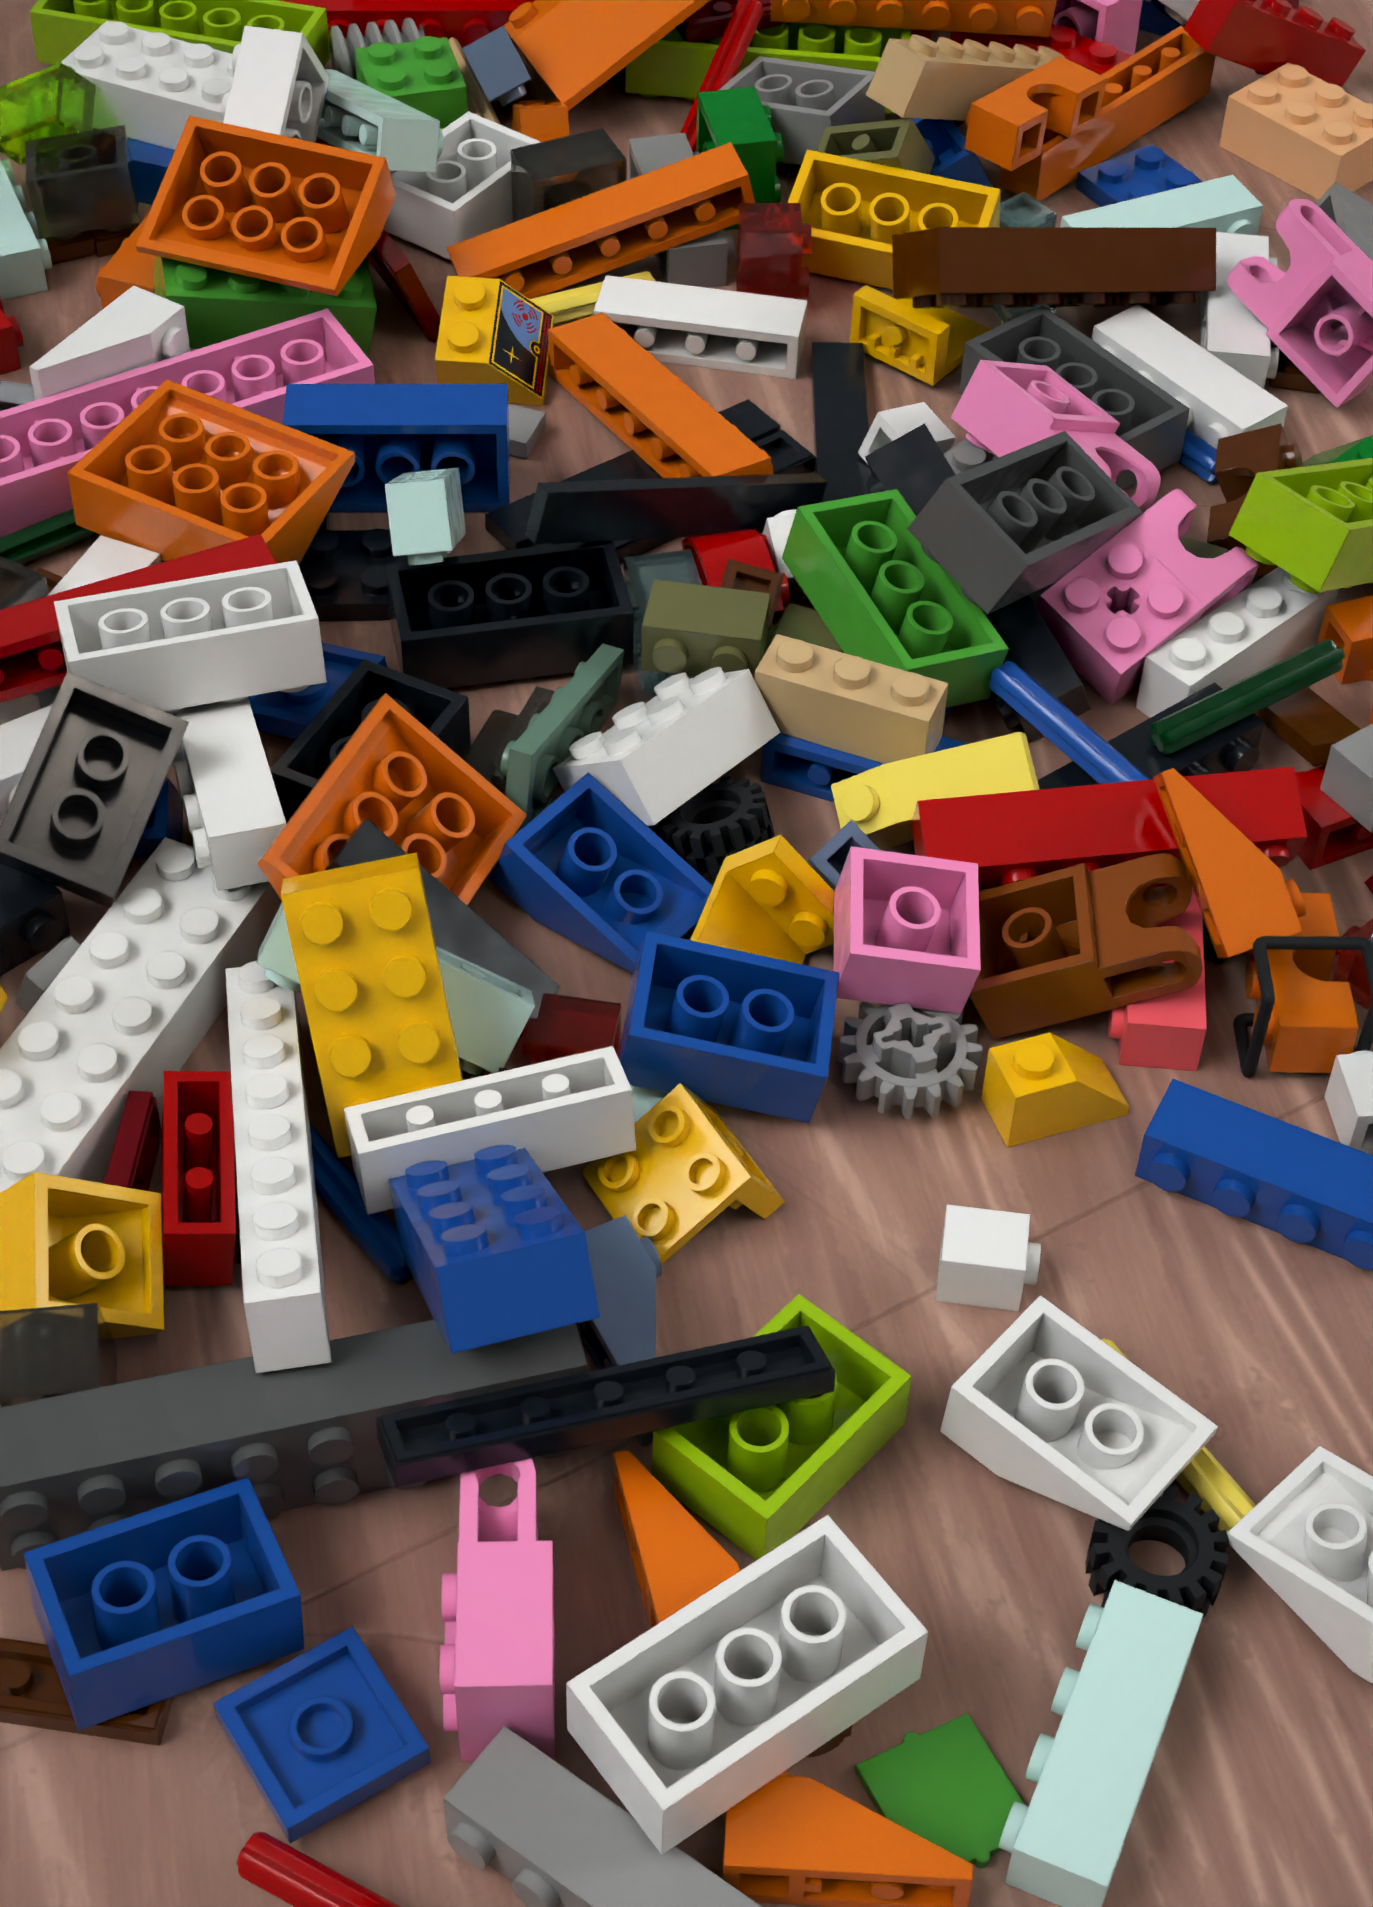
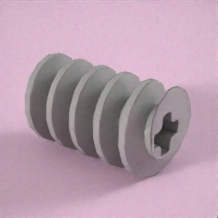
[329,18,425,79]

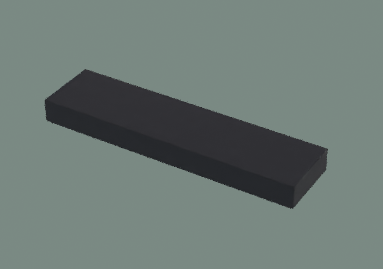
[324,818,560,1038]

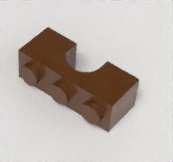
[1207,424,1303,576]

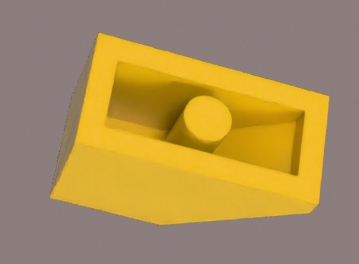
[981,1032,1129,1148]

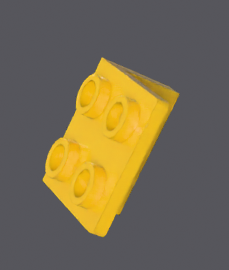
[850,285,991,386]
[690,835,834,964]
[583,1083,785,1265]

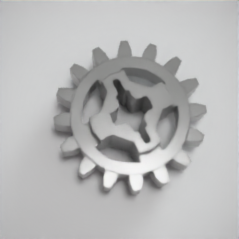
[838,1001,983,1119]

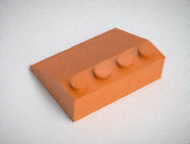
[504,0,710,111]
[135,116,396,296]
[67,379,355,565]
[257,693,527,905]

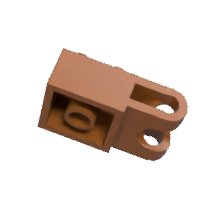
[969,853,1203,1040]

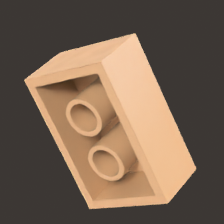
[1219,63,1373,200]

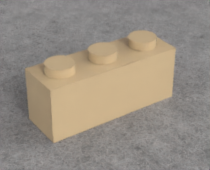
[754,634,949,764]

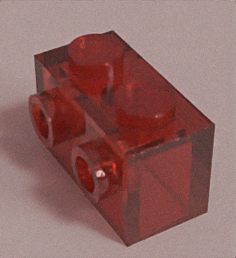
[736,203,812,299]

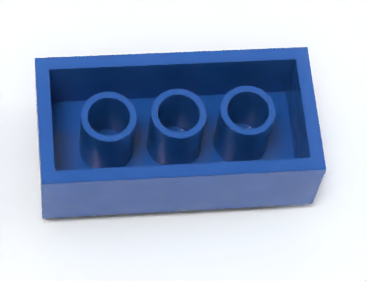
[283,384,511,513]
[388,1145,600,1354]

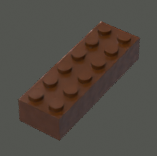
[892,227,1216,309]

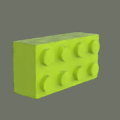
[1228,458,1373,594]

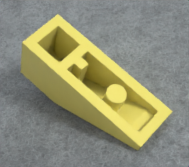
[831,732,1040,851]

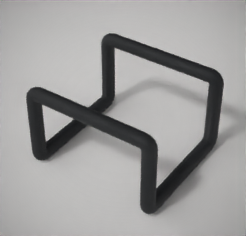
[1233,936,1373,1078]

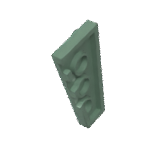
[500,644,624,834]

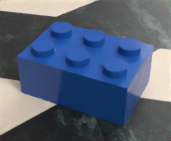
[619,931,839,1123]
[24,1477,304,1731]

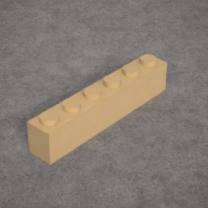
[866,34,1065,121]

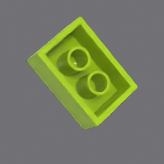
[652,1294,912,1561]

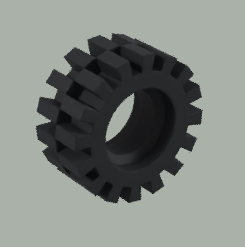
[658,776,775,879]
[1085,1485,1230,1619]

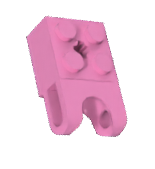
[1227,199,1373,408]
[950,360,1161,512]
[1037,489,1259,706]
[439,1458,555,1762]

